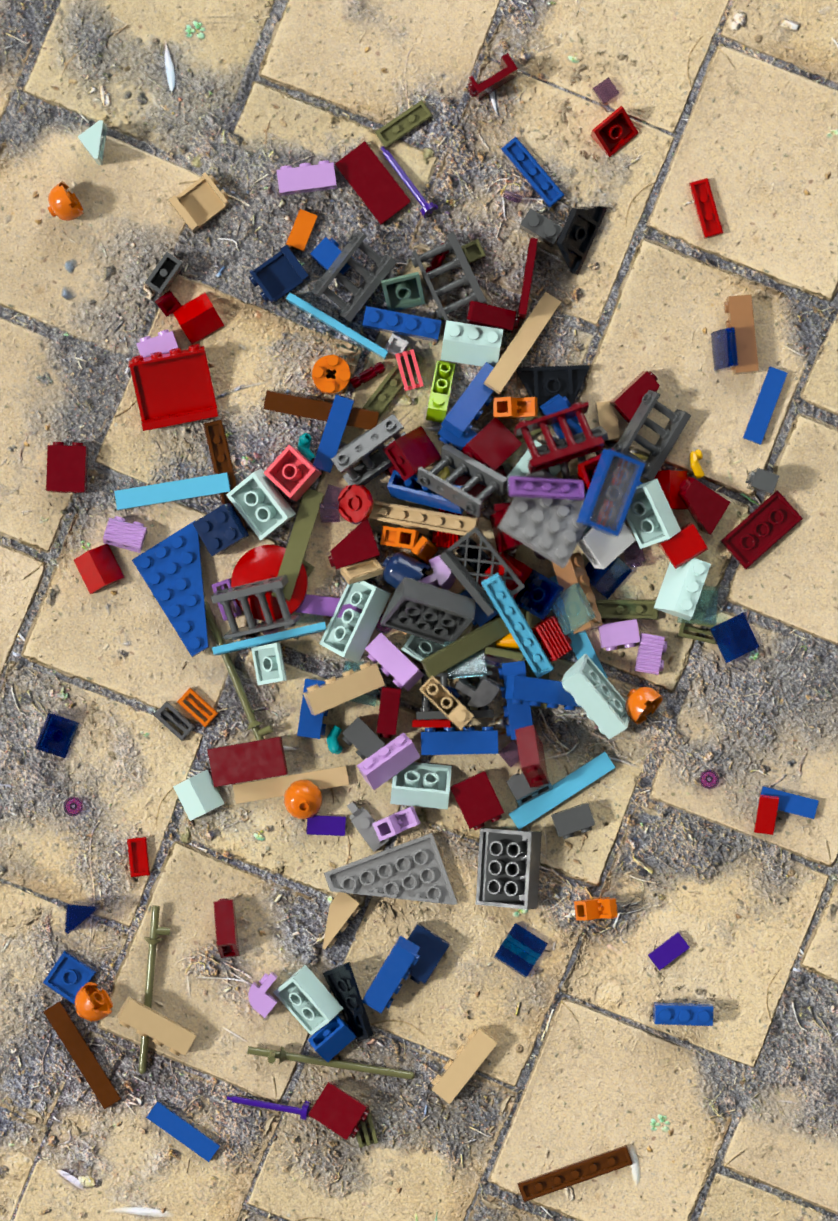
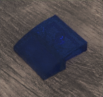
[711,327,738,371]
[709,613,759,663]
[494,923,548,978]

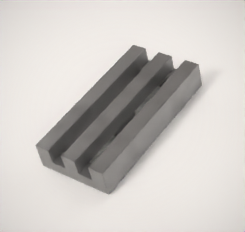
[154,701,195,741]

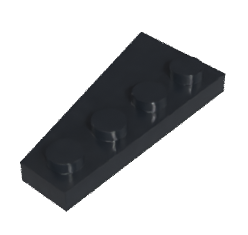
[323,962,374,1042]

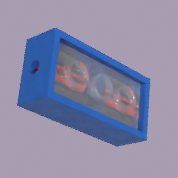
[576,449,645,537]

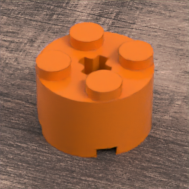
[312,355,351,395]

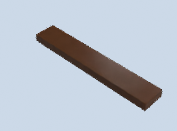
[263,390,380,430]
[203,419,248,531]
[43,1001,121,1109]
[517,1145,633,1202]

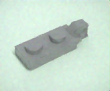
[347,801,389,852]

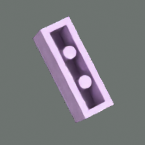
[276,160,337,196]
[365,633,424,691]
[357,732,420,790]

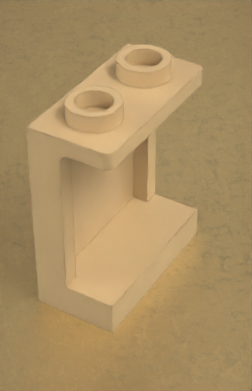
[169,172,229,233]

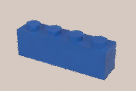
[362,306,442,342]
[441,362,494,439]
[387,470,464,514]
[498,661,533,740]
[505,676,581,711]
[421,727,498,755]
[362,936,420,1013]

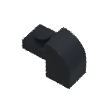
[456,537,492,573]

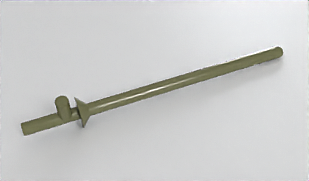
[205,601,273,740]
[138,905,170,1074]
[247,1046,415,1080]

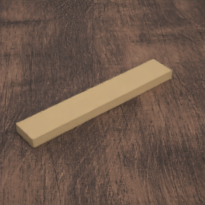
[484,291,561,394]
[368,500,479,538]
[233,766,349,804]

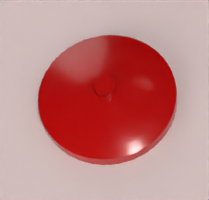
[231,545,308,621]

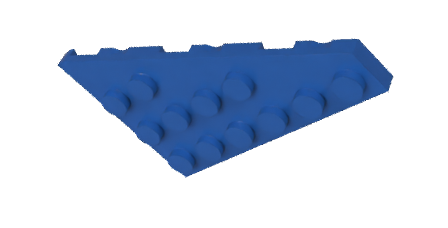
[132,521,209,657]

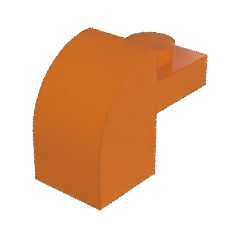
[493,397,538,419]
[380,526,419,550]
[574,897,618,921]

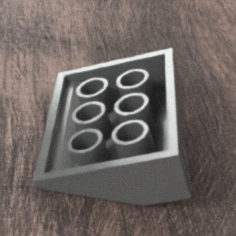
[380,577,476,645]
[476,828,542,910]

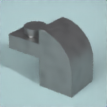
[455,675,501,707]

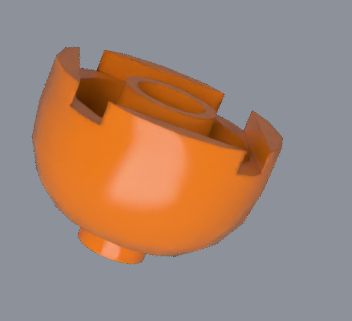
[48,181,84,221]
[625,686,663,725]
[284,780,322,819]
[75,982,113,1022]

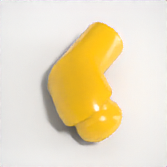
[690,449,705,479]

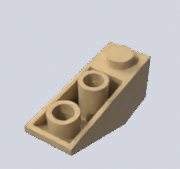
[419,676,474,730]
[323,892,361,950]

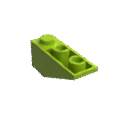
[426,360,455,423]

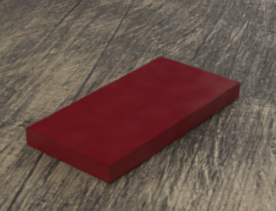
[335,141,411,225]
[518,238,538,320]
[720,490,803,570]
[207,736,288,787]

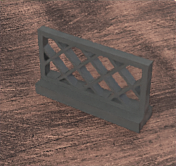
[439,526,525,616]

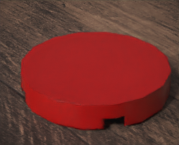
[338,484,373,523]

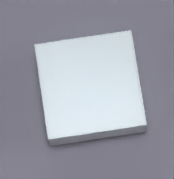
[384,333,410,358]

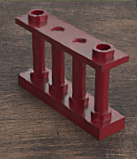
[514,402,604,474]

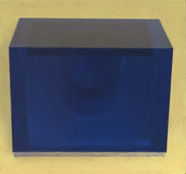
[585,557,632,599]
[514,570,564,621]
[35,712,79,758]
[65,901,101,934]

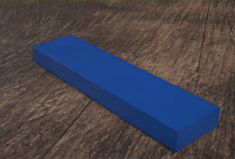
[501,137,565,208]
[743,366,788,445]
[313,394,355,473]
[146,1101,220,1162]

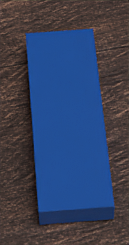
[758,786,819,819]

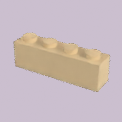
[303,661,385,715]
[117,996,197,1056]
[431,1027,498,1104]

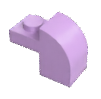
[420,555,456,590]
[372,806,420,841]
[248,972,278,1018]

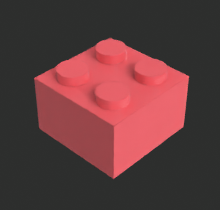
[264,445,322,502]

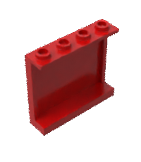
[128,344,218,431]

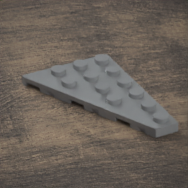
[324,833,458,905]

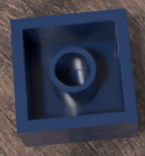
[193,503,249,557]

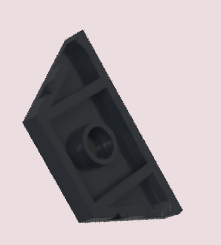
[557,206,607,275]
[516,365,590,406]

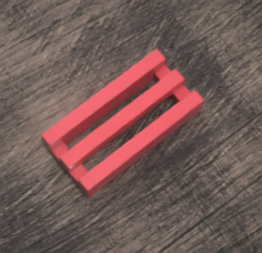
[395,349,424,391]

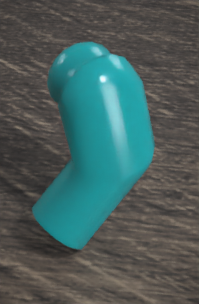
[298,433,315,462]
[326,725,343,754]

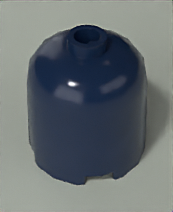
[382,551,431,589]

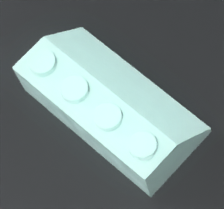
[319,580,391,663]
[561,654,630,739]

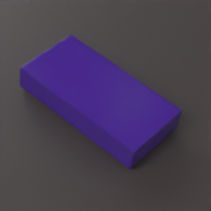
[307,815,346,836]
[648,932,690,971]

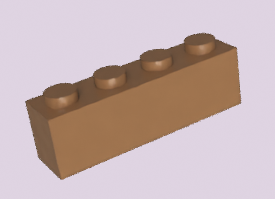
[724,294,759,375]
[552,552,603,634]

